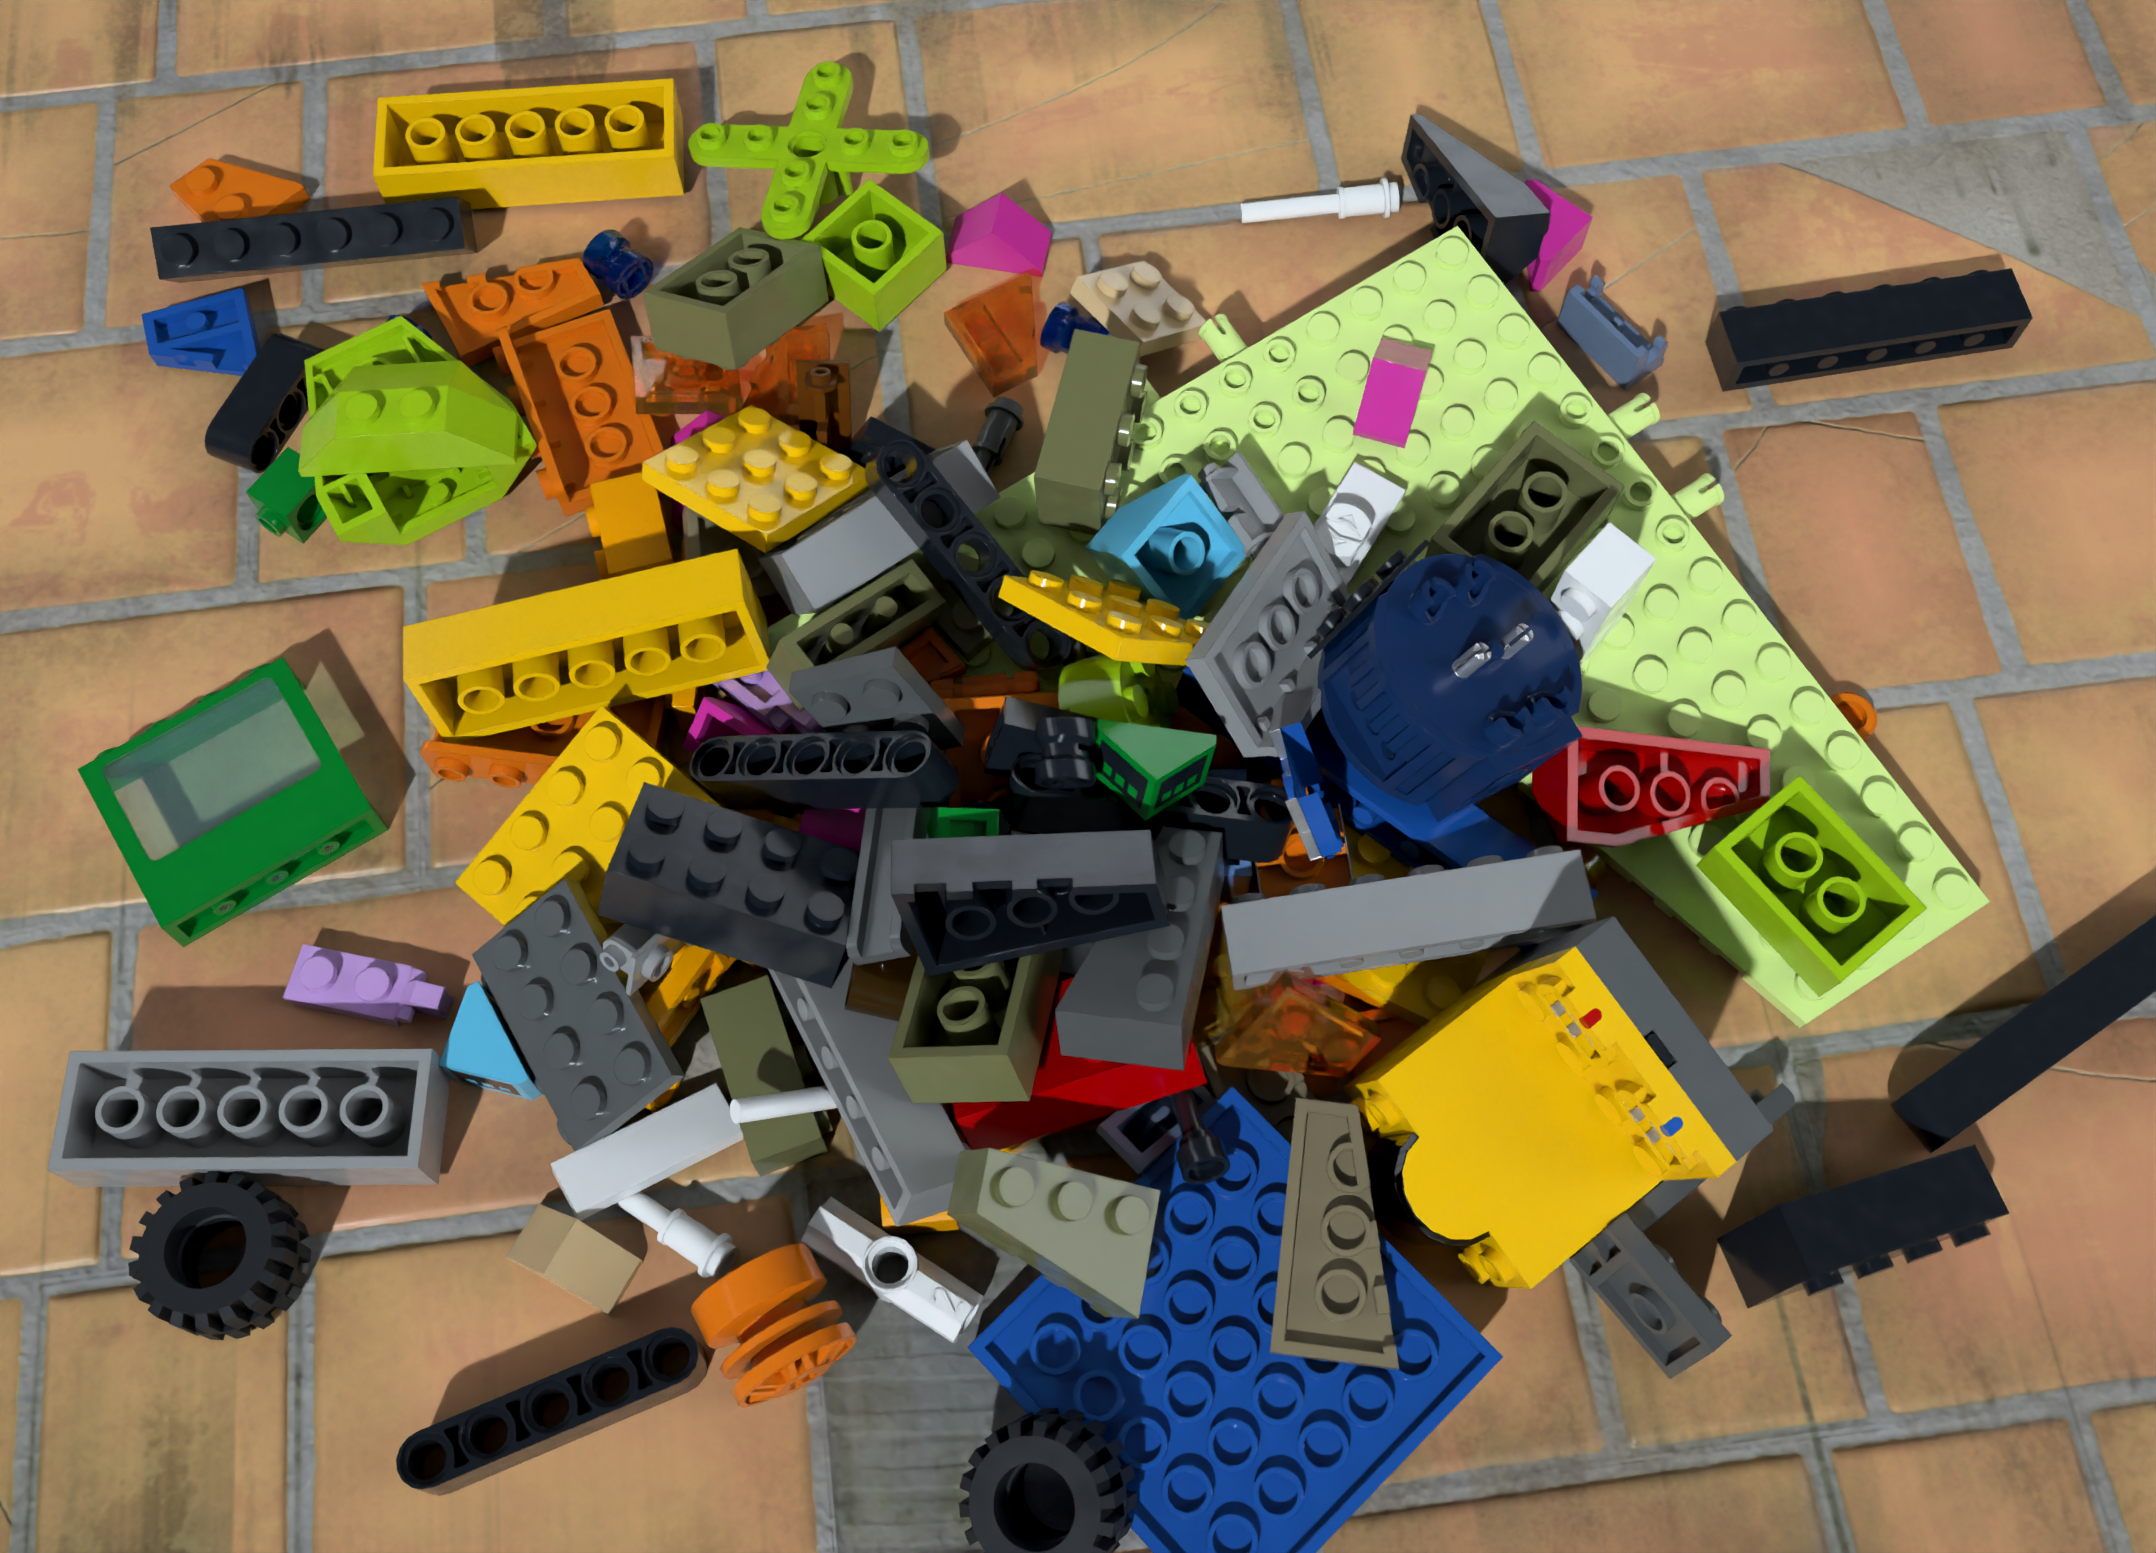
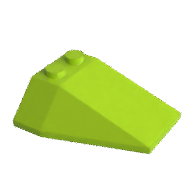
[304,315,537,546]

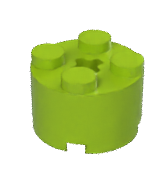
[1058,654,1179,729]

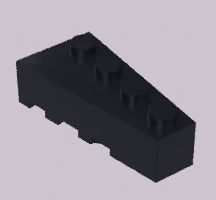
[891,830,1170,976]
[1717,1144,2009,1308]

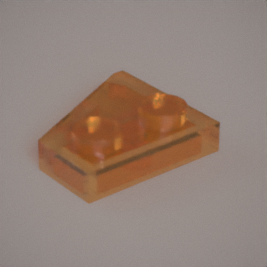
[943,273,1038,398]
[731,323,831,426]
[1215,971,1382,1077]

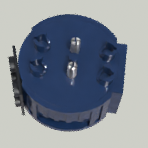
[1307,539,1583,822]

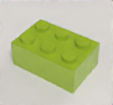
[1696,775,1927,997]

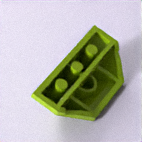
[298,360,519,477]

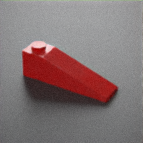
[1532,726,1770,848]

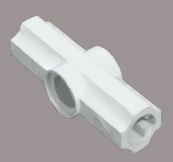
[801,1197,984,1344]

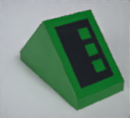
[1089,719,1217,821]

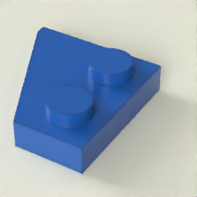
[142,288,260,376]

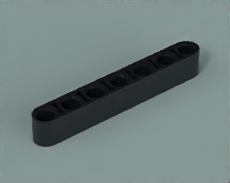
[1890,915,2156,1154]

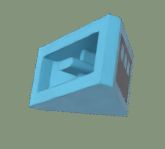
[438,981,543,1100]

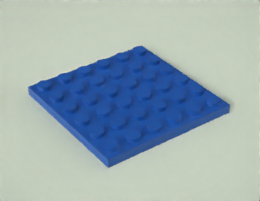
[967,1086,1503,1553]

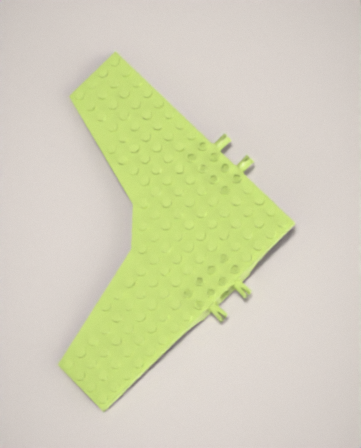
[768,226,1990,1028]

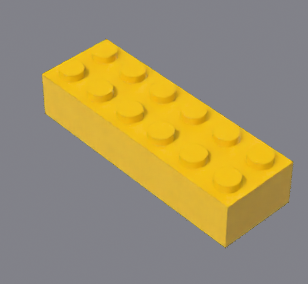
[373,78,684,209]
[403,549,771,743]

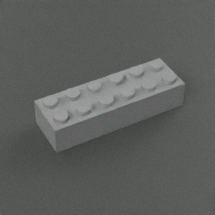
[48,1049,451,1187]

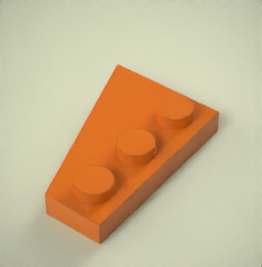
[421,258,604,367]

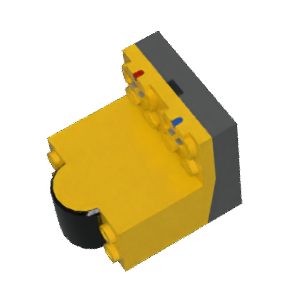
[1343,916,1774,1289]

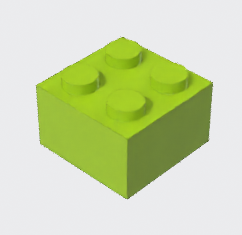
[800,179,947,332]

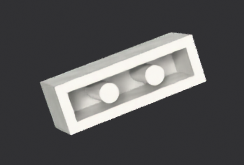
[1549,522,1656,665]

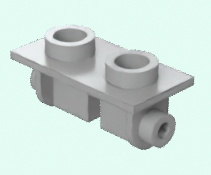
[1198,451,1285,561]
[599,924,693,996]

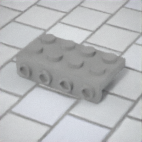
[1185,511,1351,757]

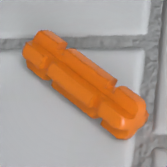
[930,670,1040,698]

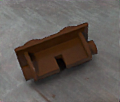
[796,359,852,454]

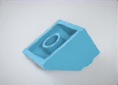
[1085,474,1246,621]

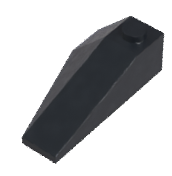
[1401,114,1550,285]

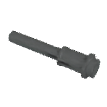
[972,397,1024,476]

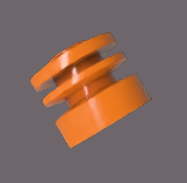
[690,1243,858,1408]

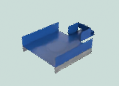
[1269,722,1344,861]

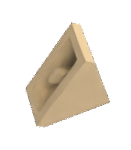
[506,1204,643,1316]

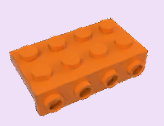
[492,309,664,517]
[420,695,670,788]

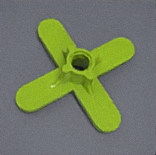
[688,61,930,240]

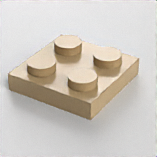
[1070,260,1206,357]

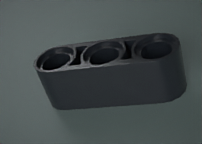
[205,333,326,473]

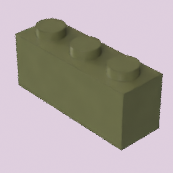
[766,559,946,712]
[700,975,833,1177]

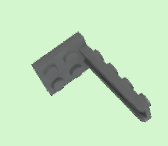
[789,646,965,966]
[1569,1083,1795,1379]

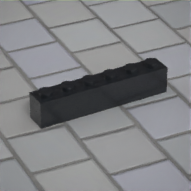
[150,197,478,283]
[1705,268,2033,392]

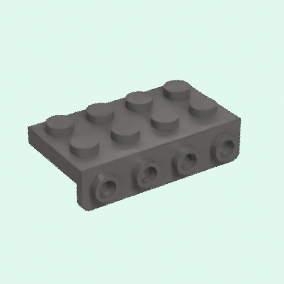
[472,879,685,1151]

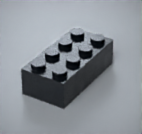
[597,782,860,988]

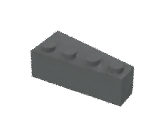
[1055,826,1224,1071]

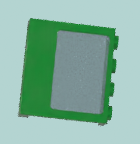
[77,657,388,947]

